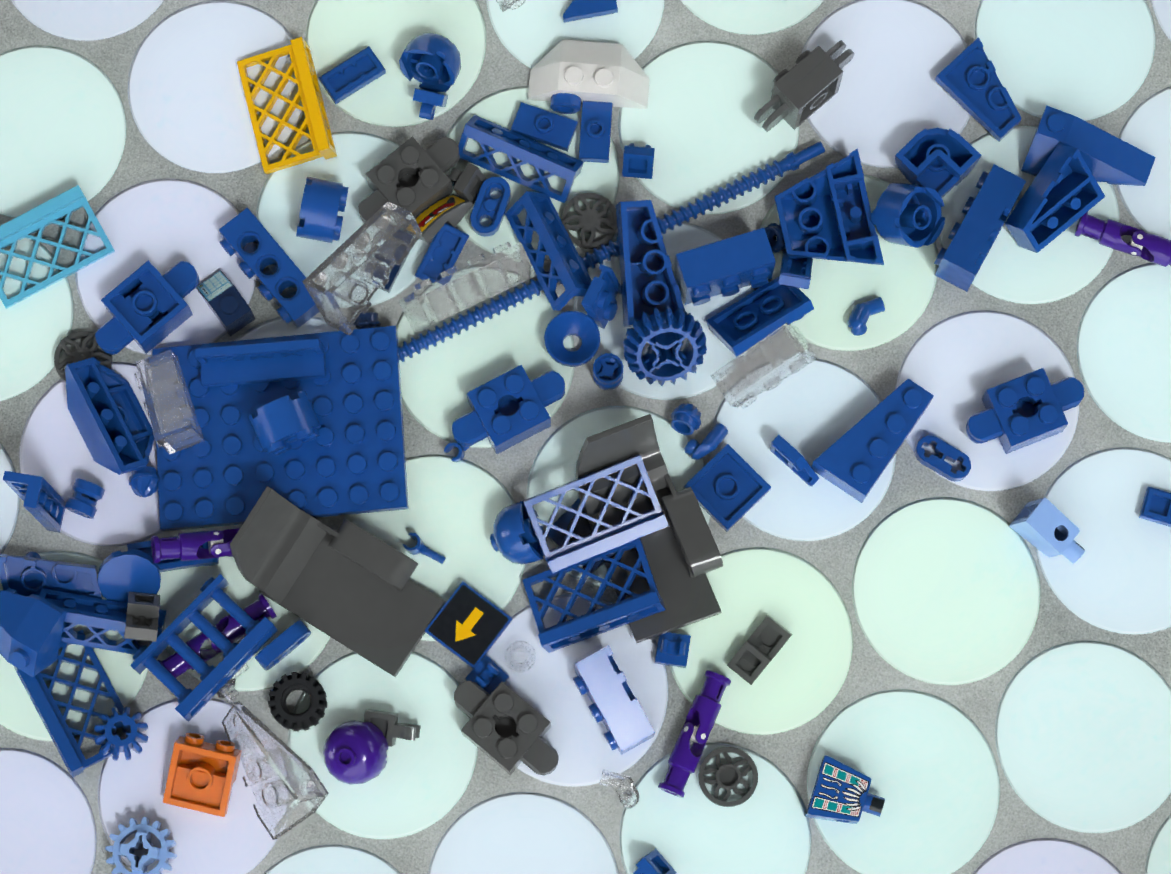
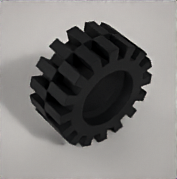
[268,672,327,732]

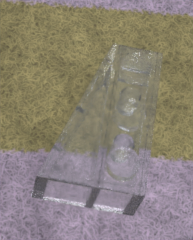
[710,323,818,409]

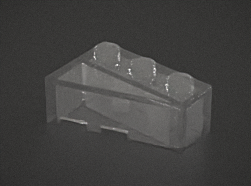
[134,349,205,454]

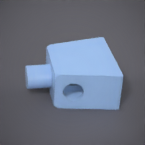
[1009,497,1085,563]

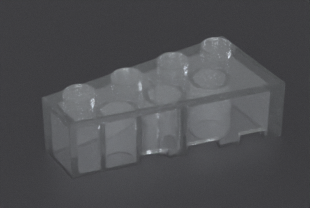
[302,201,423,336]
[399,241,537,334]

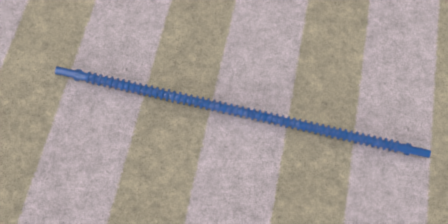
[399,141,825,362]

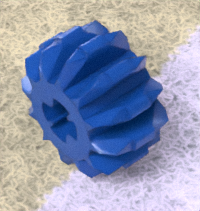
[94,706,148,761]

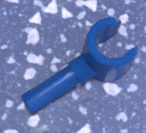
[444,442,469,462]
[403,533,446,564]

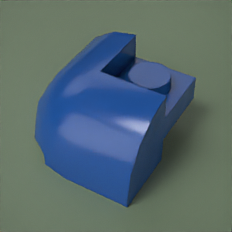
[895,128,982,198]

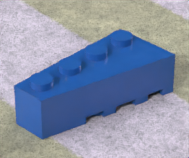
[616,200,687,327]
[811,379,934,503]

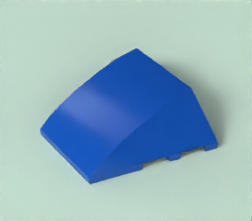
[774,148,884,265]

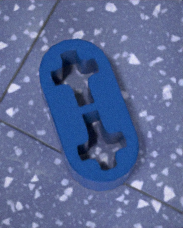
[915,436,971,482]
[255,620,311,671]

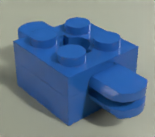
[95,260,200,355]
[452,365,565,454]
[966,368,1085,454]

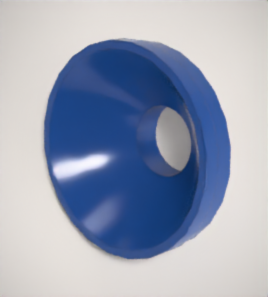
[544,311,600,367]

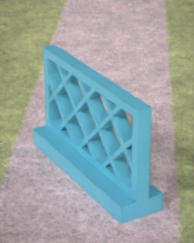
[0,185,115,309]

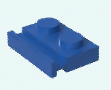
[581,264,622,329]

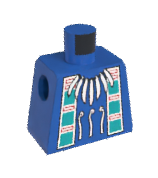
[805,755,885,824]

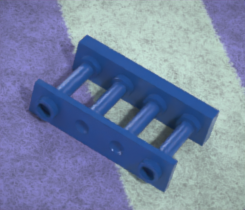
[130,574,278,722]

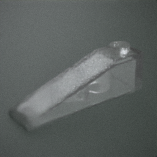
[222,701,329,840]

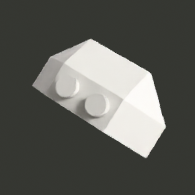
[528,40,650,109]

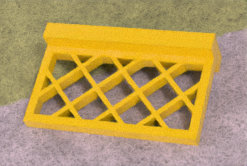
[237,37,337,175]

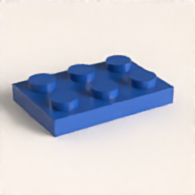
[706,276,814,357]

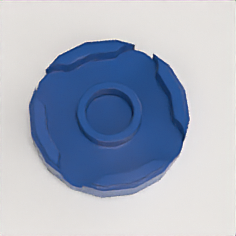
[98,549,161,603]

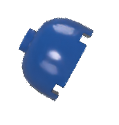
[399,33,461,93]
[490,500,547,565]

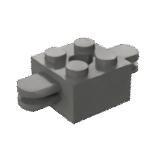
[754,40,855,132]
[358,136,460,228]
[454,681,559,776]

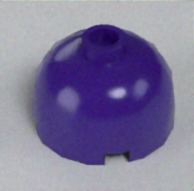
[323,720,388,785]

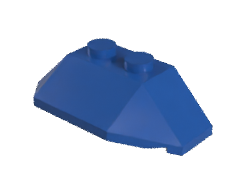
[65,357,155,475]

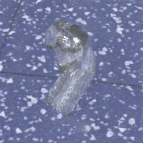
[217,664,249,703]
[599,769,639,809]

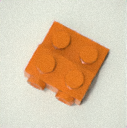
[163,733,242,817]

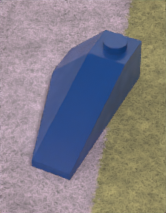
[1021,105,1156,186]
[0,589,66,677]

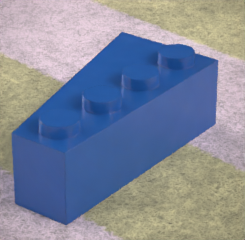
[934,164,1026,292]

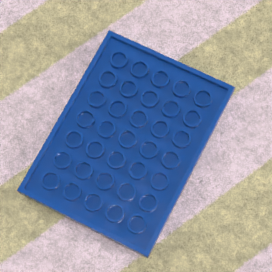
[152,326,409,532]

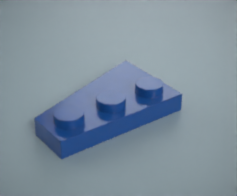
[935,37,1022,142]
[0,554,103,599]

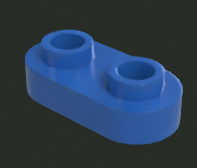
[470,177,511,237]

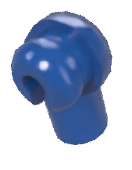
[848,297,885,336]
[684,423,728,460]

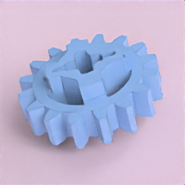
[105,817,177,874]

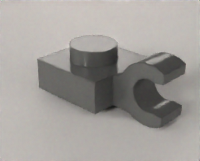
[364,709,421,747]

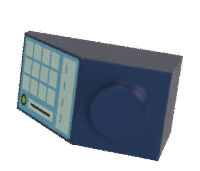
[196,270,255,336]

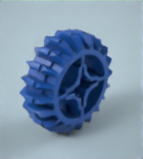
[623,306,707,386]

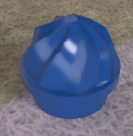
[671,403,701,435]
[129,466,160,497]

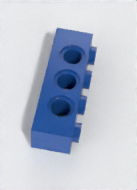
[219,208,326,329]

